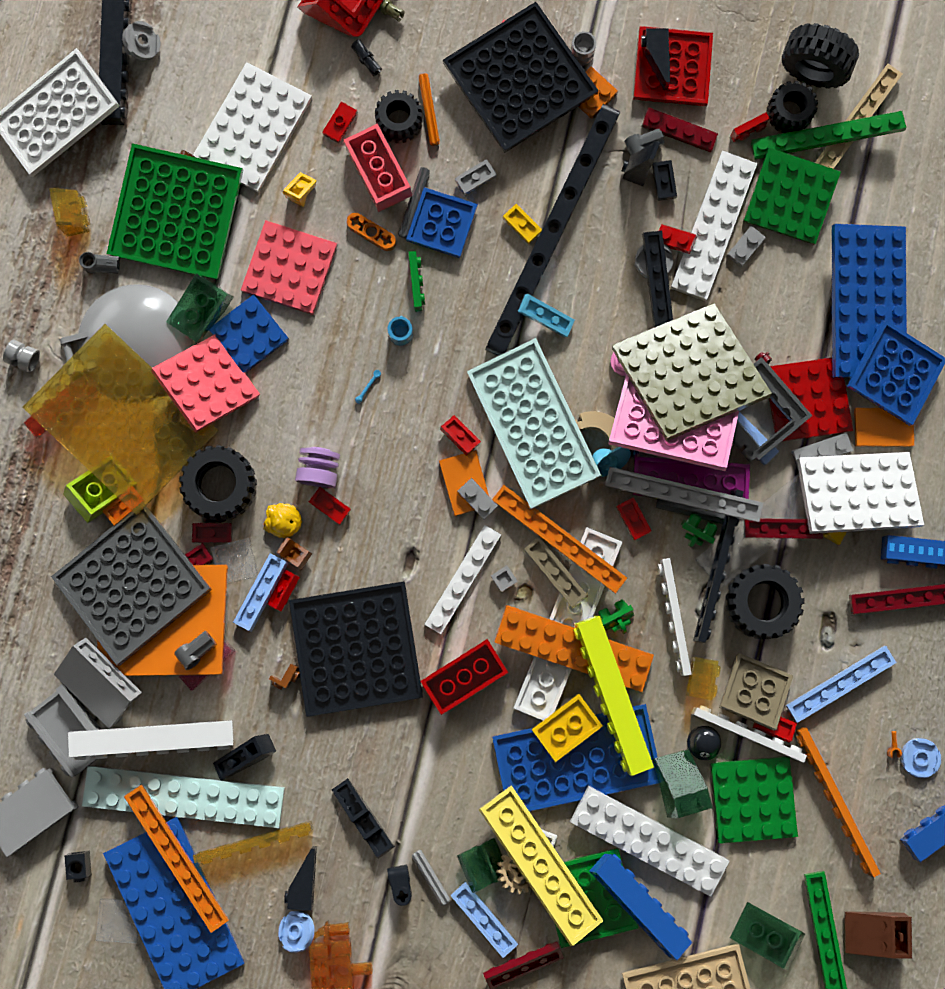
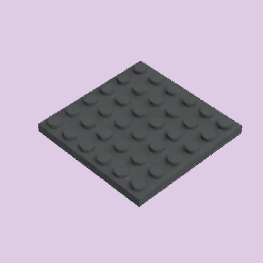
[51,502,212,666]

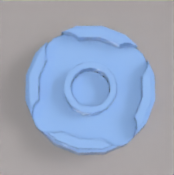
[900,738,941,778]
[278,911,314,953]

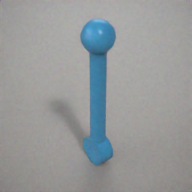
[355,370,381,404]

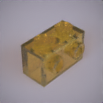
[686,657,721,700]

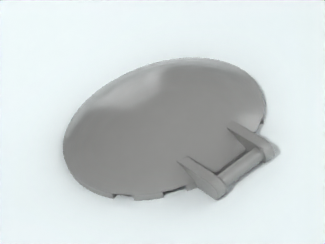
[59,284,193,397]

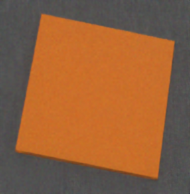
[97,565,228,676]

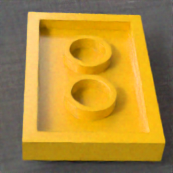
[531,694,603,762]

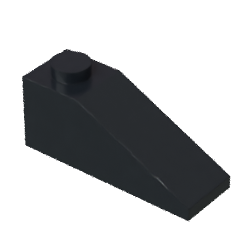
[641,28,670,90]
[213,734,276,781]
[284,846,317,910]

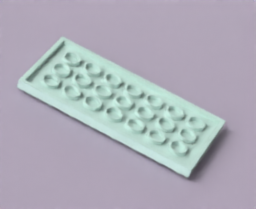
[467,338,601,509]

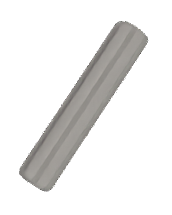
[412,850,450,906]

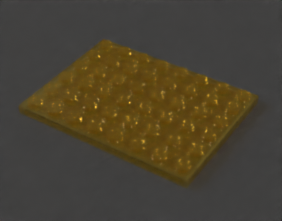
[22,324,219,515]

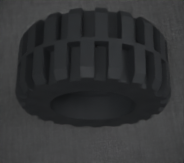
[781,23,859,89]
[179,445,257,522]
[725,564,805,639]

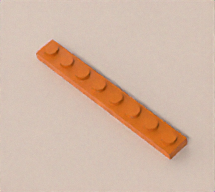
[492,485,628,594]
[795,727,881,877]
[124,785,229,933]

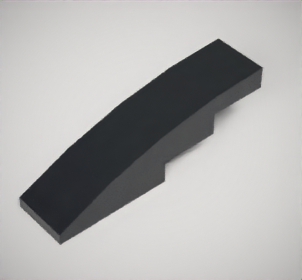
[332,778,395,859]

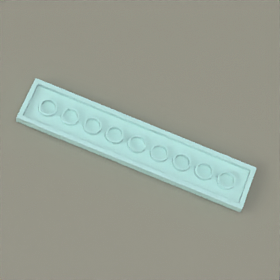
[82,766,285,828]

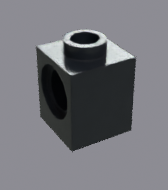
[64,850,92,883]

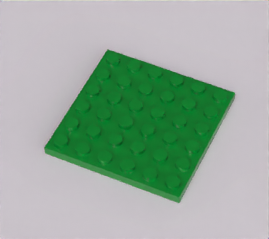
[106,143,243,280]

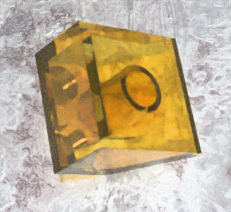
[49,188,91,237]

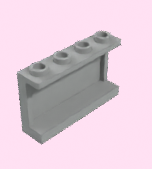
[54,638,142,729]
[24,684,102,777]
[0,768,79,857]

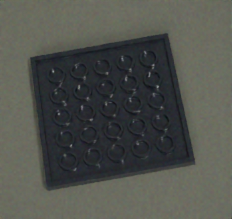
[443,2,599,153]
[289,581,423,717]

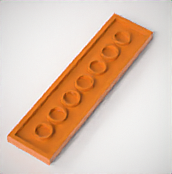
[494,605,654,692]

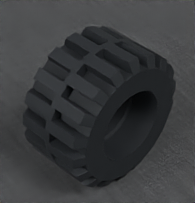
[766,81,818,133]
[375,90,422,143]

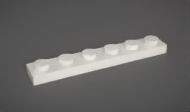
[425,525,501,634]
[658,558,691,676]
[691,705,807,762]

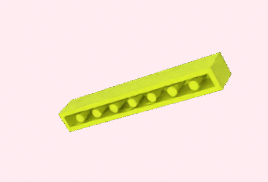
[573,616,654,776]

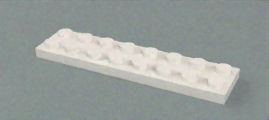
[671,151,757,302]
[570,786,729,897]

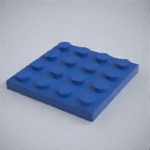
[847,320,945,426]

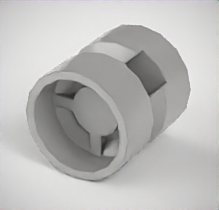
[571,31,596,66]
[3,340,40,373]

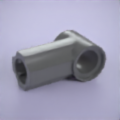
[624,129,665,157]
[79,252,120,274]
[174,631,217,670]

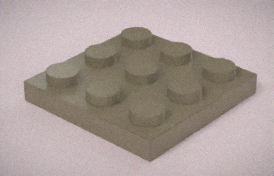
[719,653,793,731]

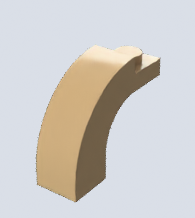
[575,411,618,450]

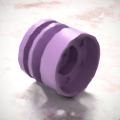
[295,447,340,488]

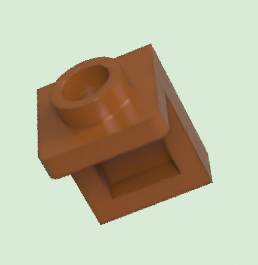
[277,537,312,570]
[269,664,300,690]

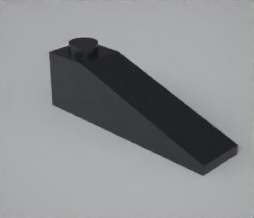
[621,141,660,186]

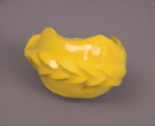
[263,503,302,538]

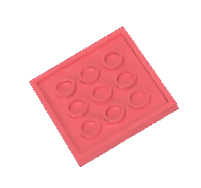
[241,220,337,315]
[151,335,260,433]

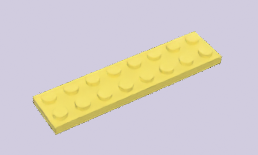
[479,786,603,946]

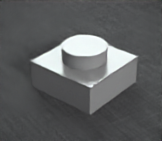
[491,566,518,592]

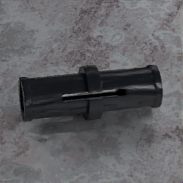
[351,39,382,76]

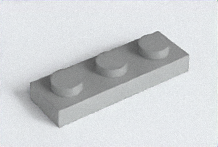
[791,433,853,469]

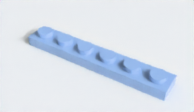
[785,646,896,723]

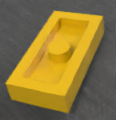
[503,204,542,244]

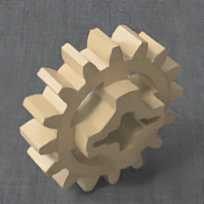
[496,854,531,894]

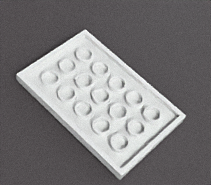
[0,48,120,177]
[193,62,313,193]
[797,452,924,534]

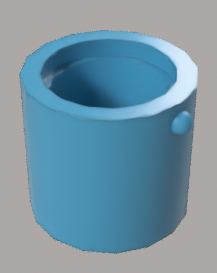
[387,316,413,346]

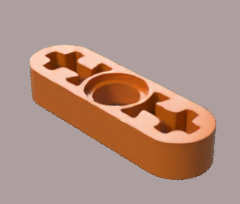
[347,213,396,251]

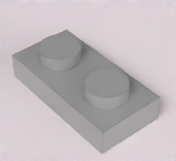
[455,159,497,196]
[727,226,766,267]
[457,478,498,519]

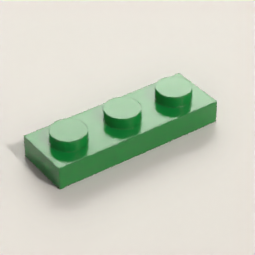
[409,251,425,312]

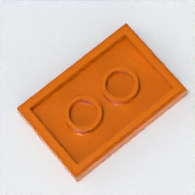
[854,408,914,447]
[439,450,489,516]

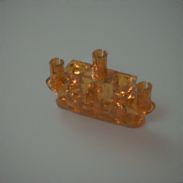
[309,920,373,989]

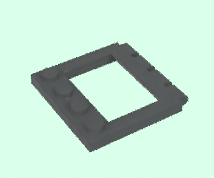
[732,357,812,462]

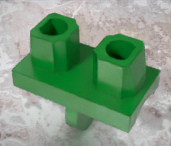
[681,513,718,547]
[598,599,634,634]

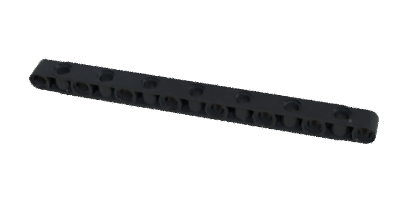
[485,104,621,356]

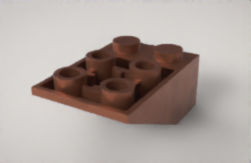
[844,911,912,959]

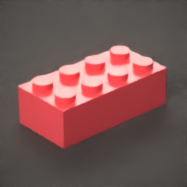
[344,124,412,212]

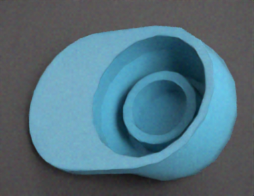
[592,447,631,477]

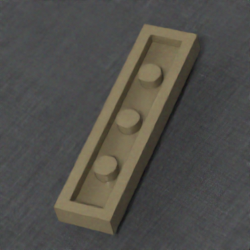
[524,537,588,609]

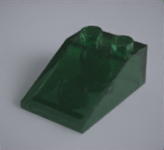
[166,273,234,343]
[653,749,713,818]
[730,902,805,970]

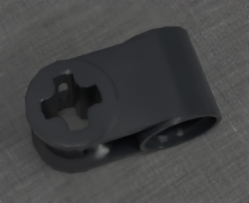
[387,864,412,906]

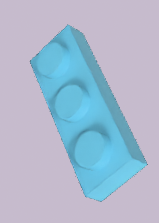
[518,294,575,337]

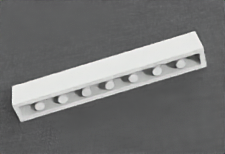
[68,720,233,760]

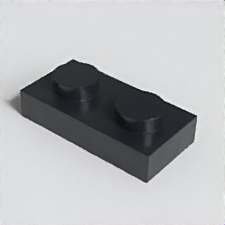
[652,160,677,201]

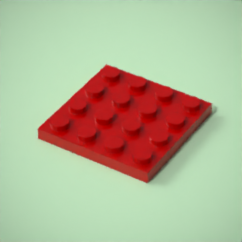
[633,26,713,107]
[769,358,853,442]

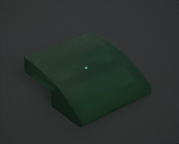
[457,837,508,893]

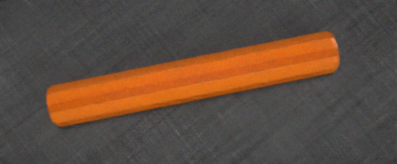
[418,73,440,146]

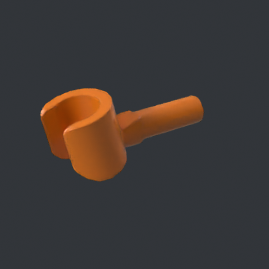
[887,731,902,758]

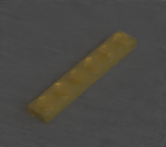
[193,820,313,865]

